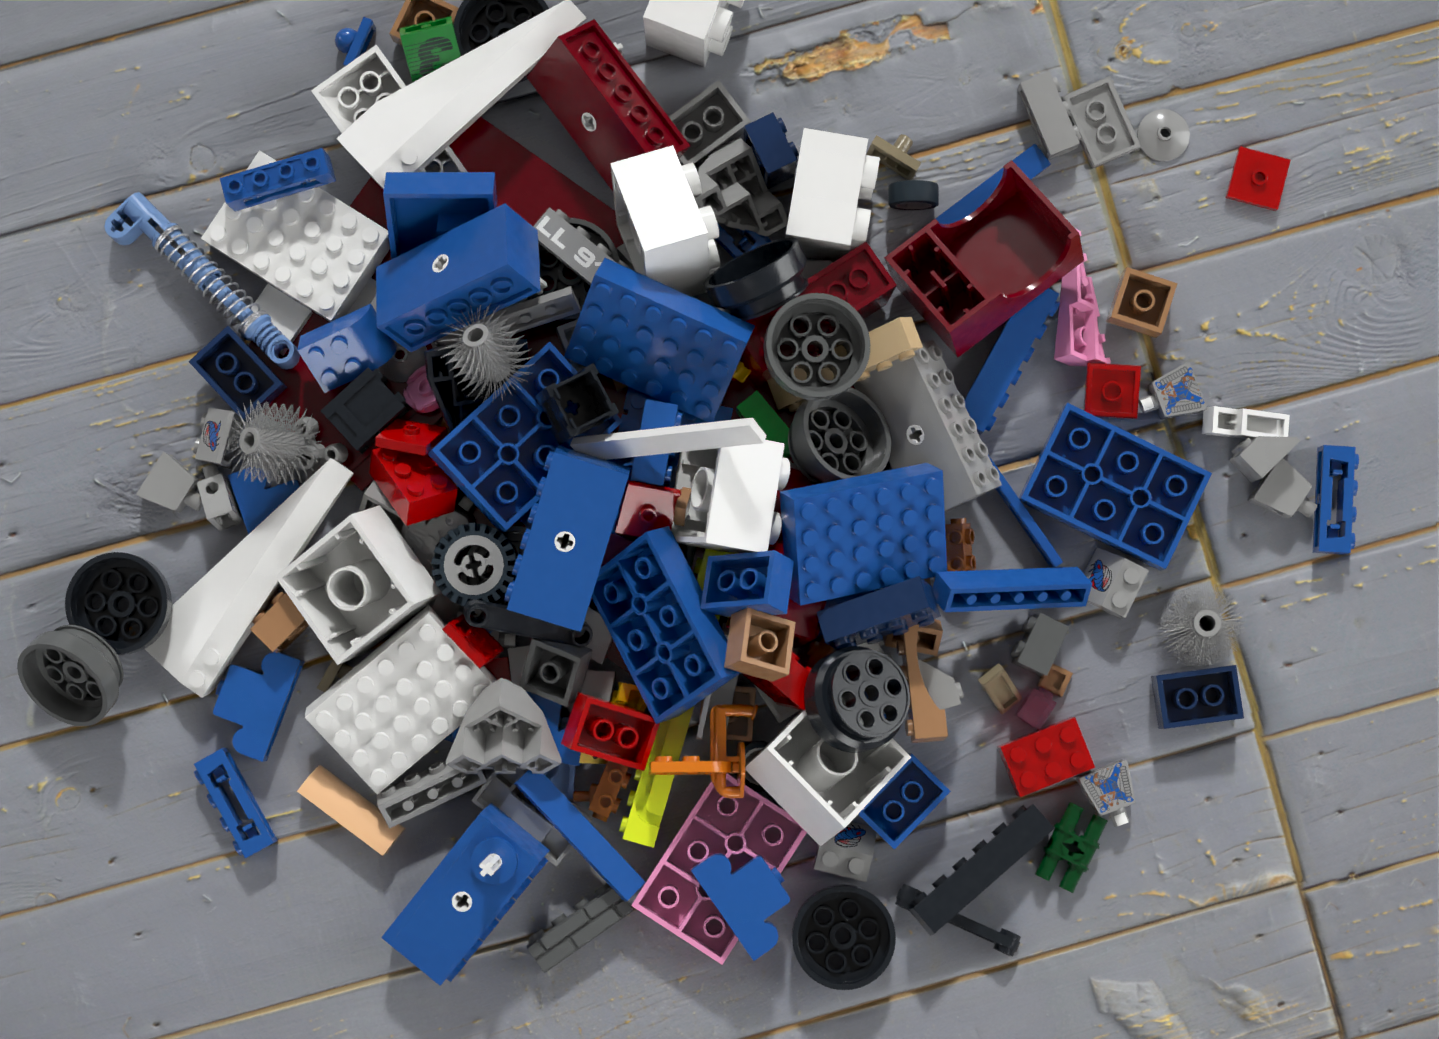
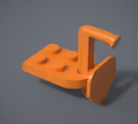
[649,704,758,798]

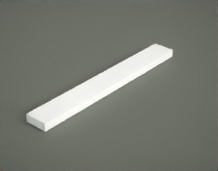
[570,418,767,460]

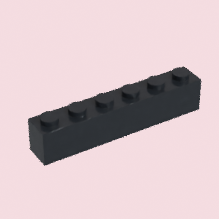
[909,804,1055,936]

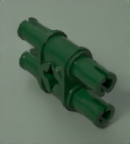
[1035,802,1108,893]

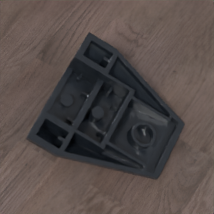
[424,338,529,432]

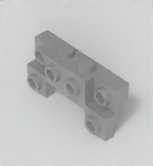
[471,769,593,866]

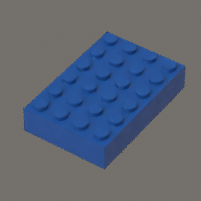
[564,258,755,422]
[428,342,623,533]
[1019,403,1212,571]
[780,463,947,606]
[592,526,741,724]

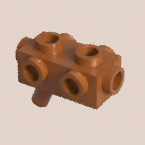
[945,518,976,571]
[573,761,632,822]

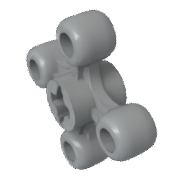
[277,417,348,482]

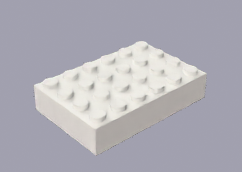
[201,150,390,322]
[305,605,497,795]

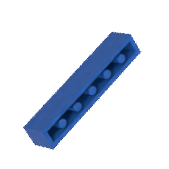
[964,288,1060,435]
[932,567,1092,612]

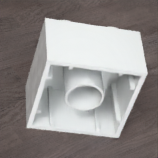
[643,0,745,67]
[785,128,880,262]
[610,145,720,297]
[671,440,790,553]
[275,505,442,665]
[745,697,911,846]

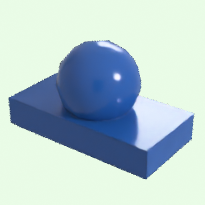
[335,17,376,67]

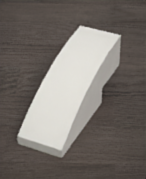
[1202,406,1290,439]

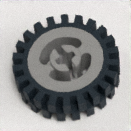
[431,523,516,606]

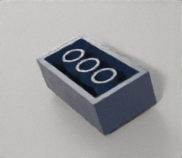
[816,576,941,650]

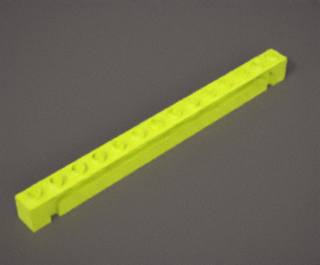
[619,549,738,848]

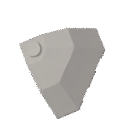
[693,136,788,236]
[446,678,561,774]

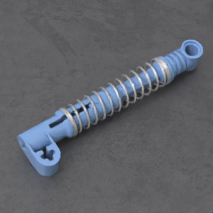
[104,192,300,369]

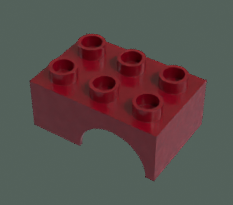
[884,160,1084,357]

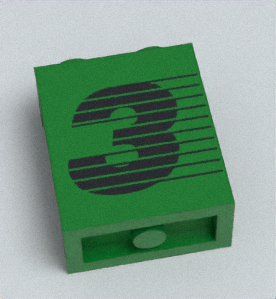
[400,16,461,82]

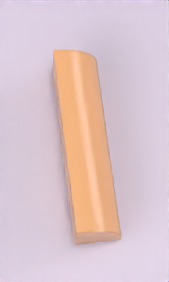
[297,765,406,856]

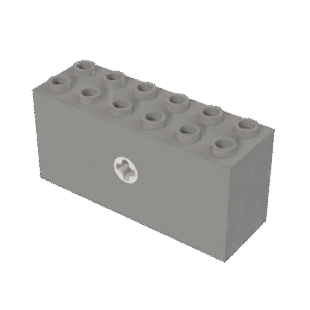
[853,340,1002,513]

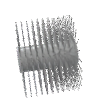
[438,303,535,403]
[223,400,321,485]
[1157,583,1247,668]

